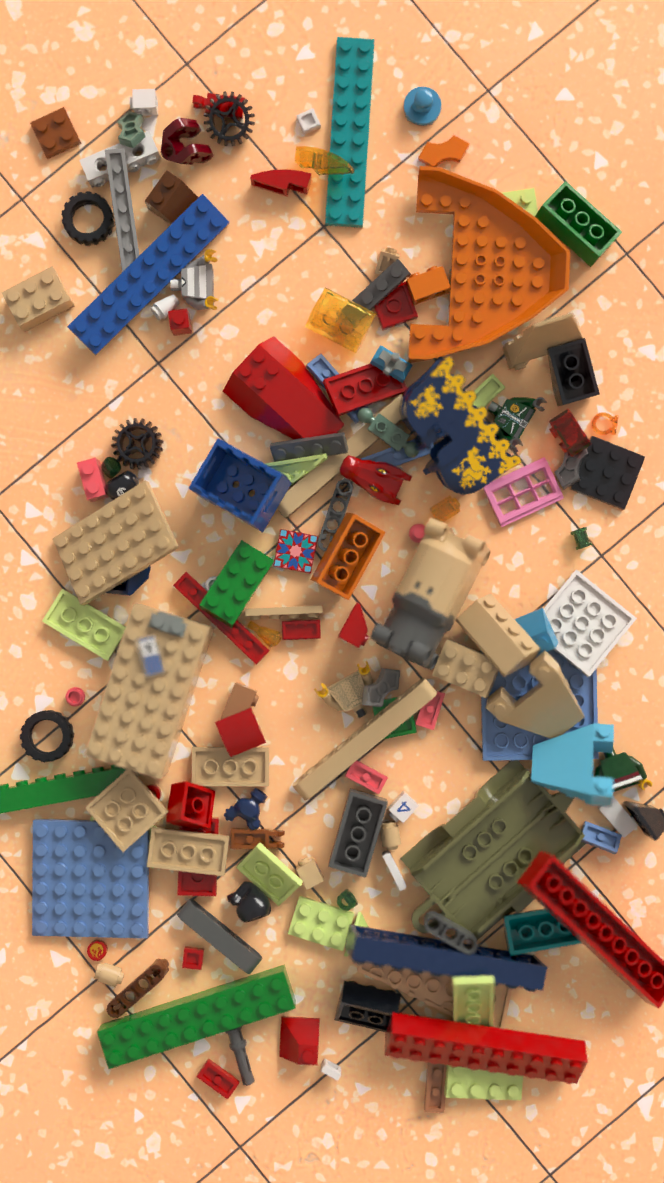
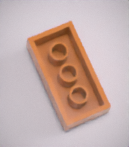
[310,512,386,600]

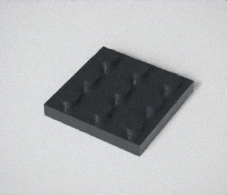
[570,436,646,510]

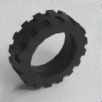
[61,191,115,246]
[20,710,74,762]

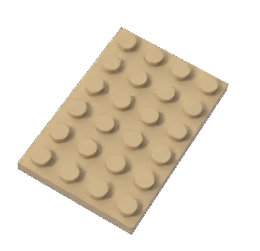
[52,480,179,606]

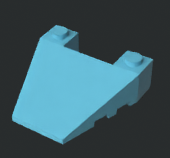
[531,723,614,807]

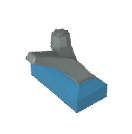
[370,345,413,383]

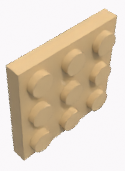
[85,769,168,852]

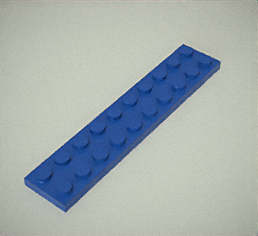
[67,194,230,356]

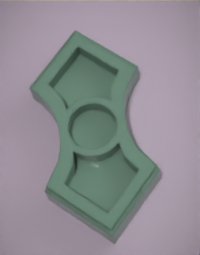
[117,111,146,148]

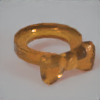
[591,412,619,435]

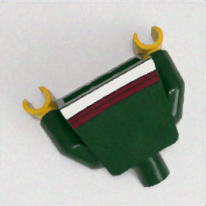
[594,748,652,793]

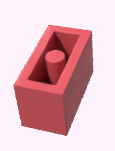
[77,457,108,502]

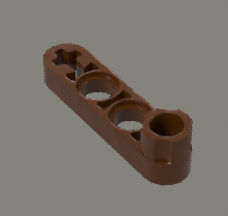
[106,958,169,1018]

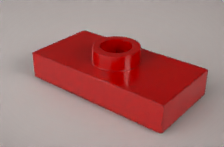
[282,619,321,640]

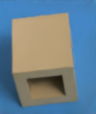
[296,857,324,890]

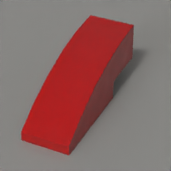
[250,169,312,196]

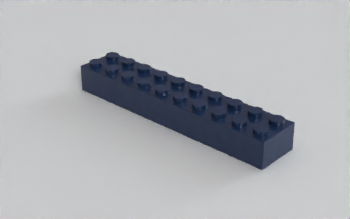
[345,924,548,992]

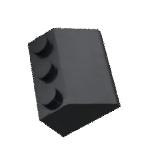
[334,981,401,1032]

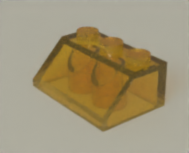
[305,287,376,353]

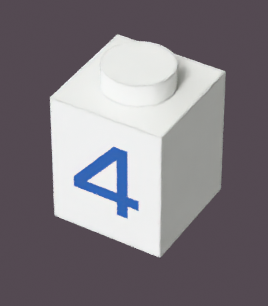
[388,790,419,823]

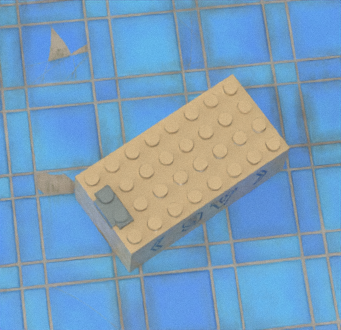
[85,603,215,780]

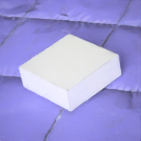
[296,108,321,135]
[321,1058,341,1081]

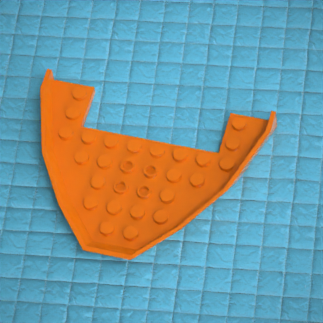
[408,166,570,363]

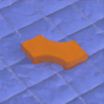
[418,134,470,167]

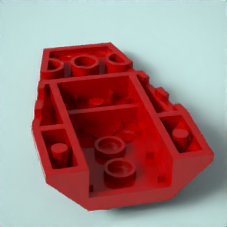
[223,336,345,440]

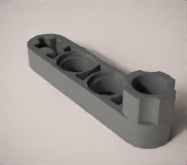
[318,478,353,551]

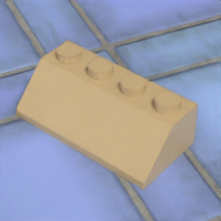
[456,593,540,677]

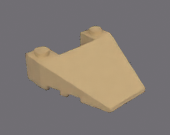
[502,312,583,371]
[486,651,584,739]

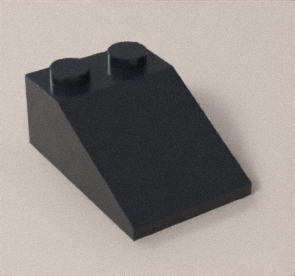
[547,338,600,407]

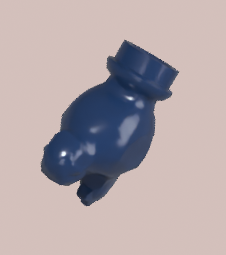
[224,788,268,830]

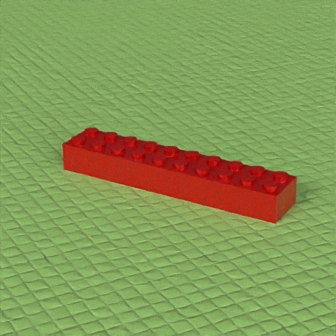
[517,850,664,1009]
[385,1012,588,1084]

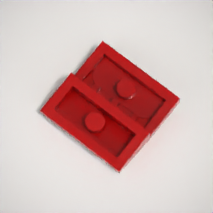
[215,707,266,757]

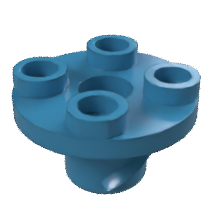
[404,87,442,126]

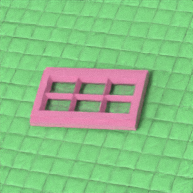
[483,457,564,527]

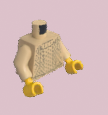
[314,661,373,719]

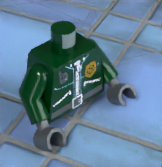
[487,397,547,452]

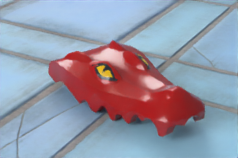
[340,455,412,505]

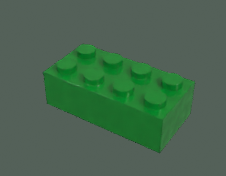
[535,181,622,267]
[199,540,274,628]

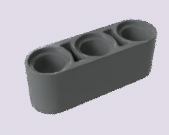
[424,911,478,954]

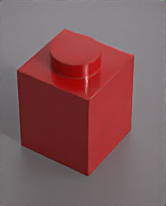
[168,308,192,336]

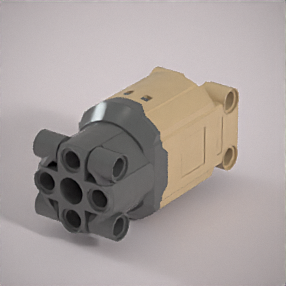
[371,518,491,670]

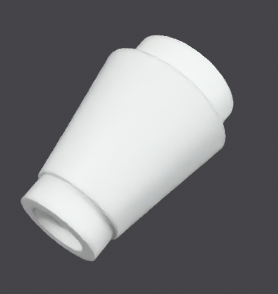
[150,294,180,321]

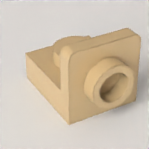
[374,247,400,275]

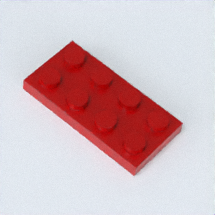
[323,363,407,417]
[177,817,219,896]

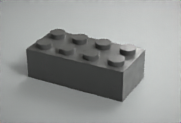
[329,788,388,878]

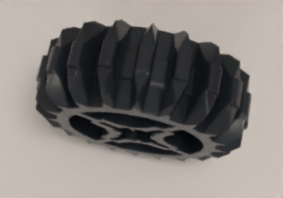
[204,91,255,146]
[111,418,164,470]

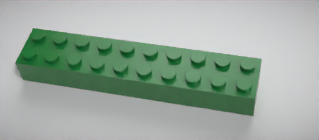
[97,964,296,1069]

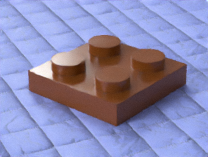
[30,107,82,159]

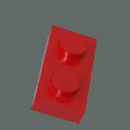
[196,1058,240,1100]

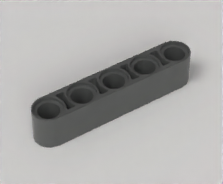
[177,899,263,974]

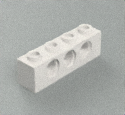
[79,130,161,188]

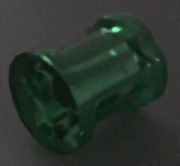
[570,527,592,550]

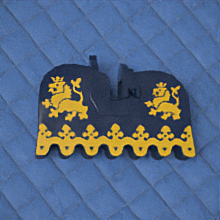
[400,356,522,495]

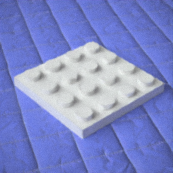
[544,570,637,677]

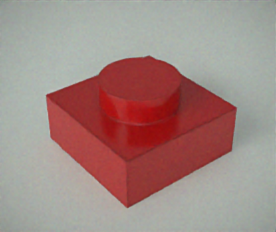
[182,946,204,970]

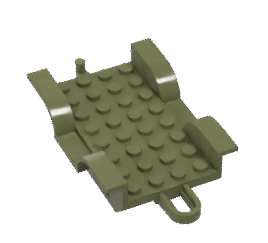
[400,760,586,942]

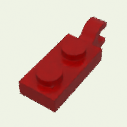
[192,93,245,119]

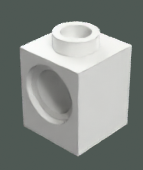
[129,88,158,116]

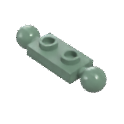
[357,408,419,457]

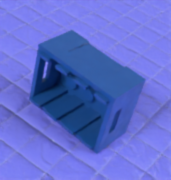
[188,438,292,533]

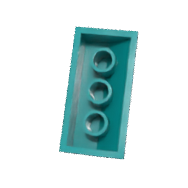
[504,909,582,956]

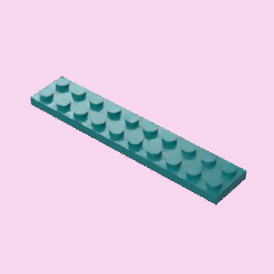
[325,37,375,228]

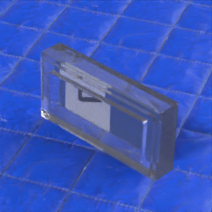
[135,634,166,678]

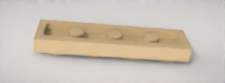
[245,605,323,620]

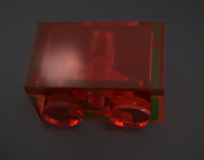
[549,408,591,457]

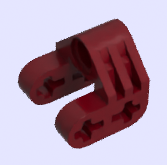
[161,118,214,165]

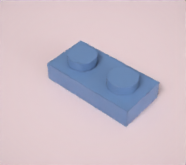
[581,821,622,854]

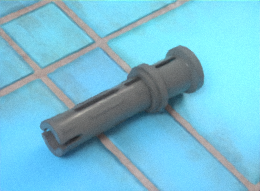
[225,1026,255,1086]

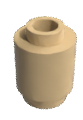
[380,820,401,850]
[94,963,125,987]

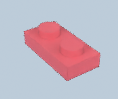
[415,691,445,730]
[345,760,388,794]

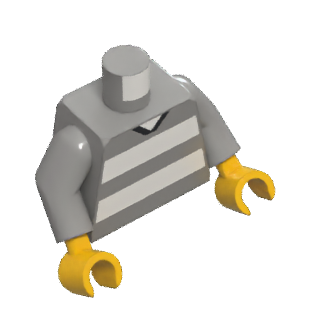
[170,249,218,310]

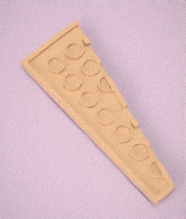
[357,962,512,1029]

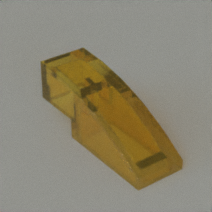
[295,146,354,175]

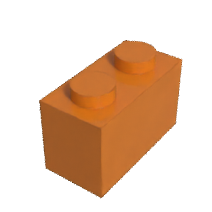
[406,266,451,305]

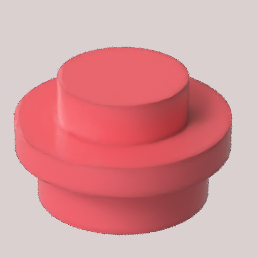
[409,524,425,543]
[66,687,85,706]

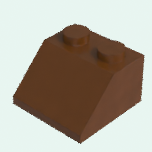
[145,170,199,225]

